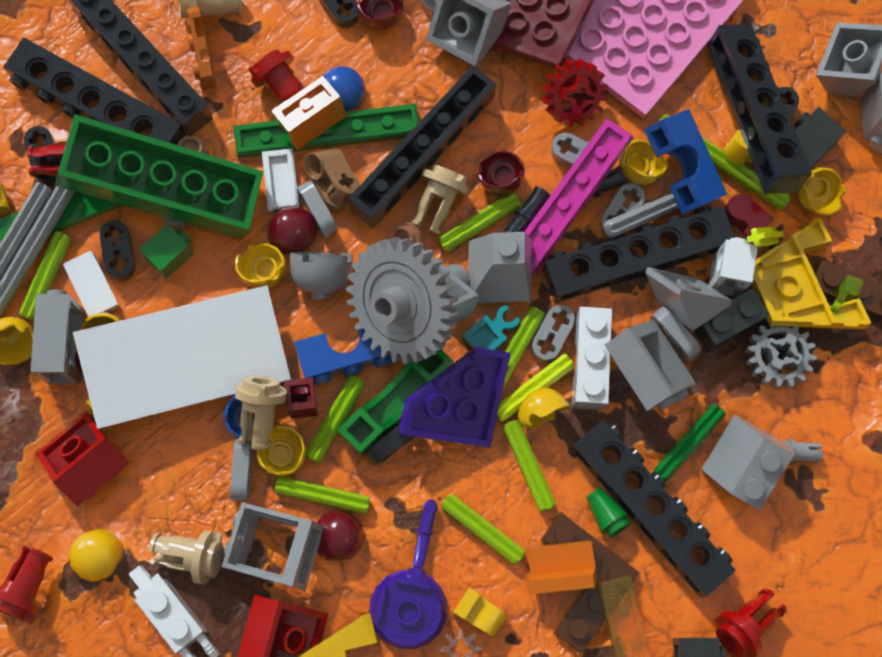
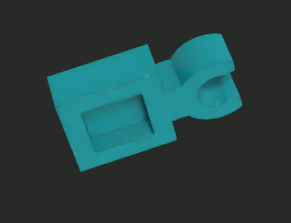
[462,305,520,350]

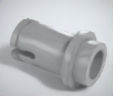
[783,438,823,464]

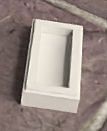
[262,148,300,214]
[63,250,120,317]

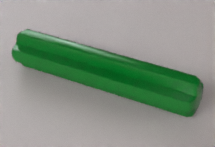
[653,404,726,482]

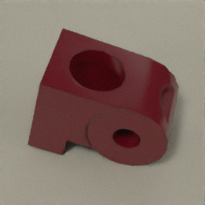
[724,194,774,244]
[284,377,318,419]

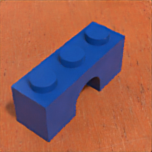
[644,109,727,214]
[294,328,394,386]

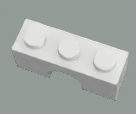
[571,307,612,410]

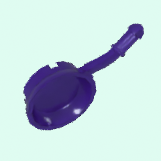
[369,499,447,649]

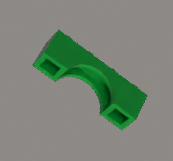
[337,349,454,458]

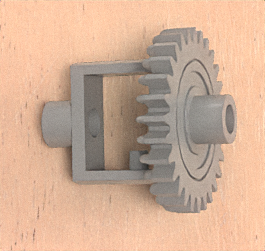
[346,237,479,364]

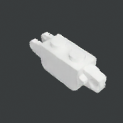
[129,565,220,657]

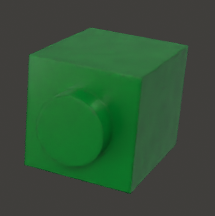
[139,224,193,279]

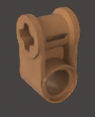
[305,148,359,210]

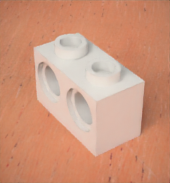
[708,238,758,298]

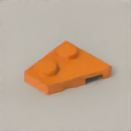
[187,7,217,90]

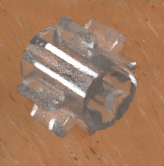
[439,628,482,657]

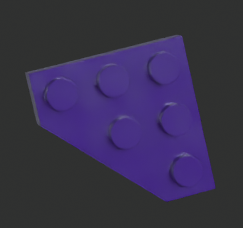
[398,346,511,448]

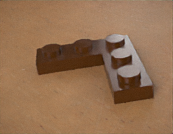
[814,259,882,320]
[541,512,640,653]

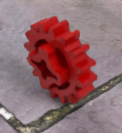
[541,58,608,127]

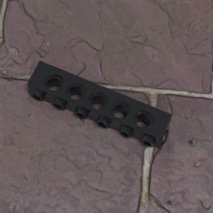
[69,0,213,136]
[707,24,812,194]
[3,37,186,145]
[348,65,496,229]
[542,206,735,304]
[571,420,736,598]

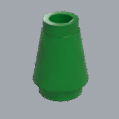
[586,488,631,538]

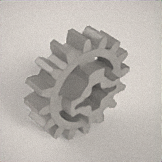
[745,324,817,389]

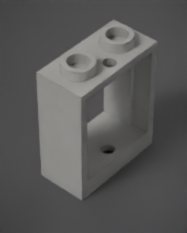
[30,289,84,384]
[605,319,696,411]
[222,502,324,591]

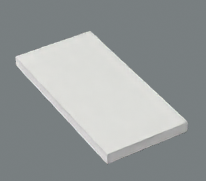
[73,285,291,429]

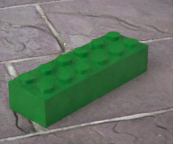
[55,114,264,239]

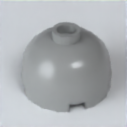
[290,251,353,299]

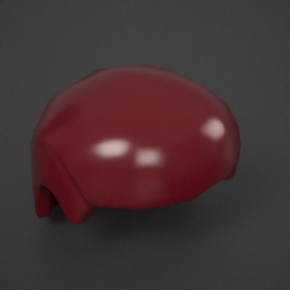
[356,0,404,30]
[477,150,525,196]
[267,207,317,255]
[316,511,365,561]

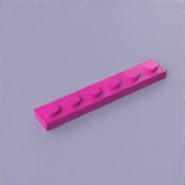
[524,118,634,279]

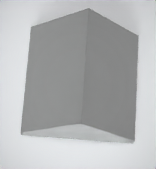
[645,267,732,331]

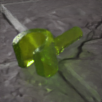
[830,275,863,313]

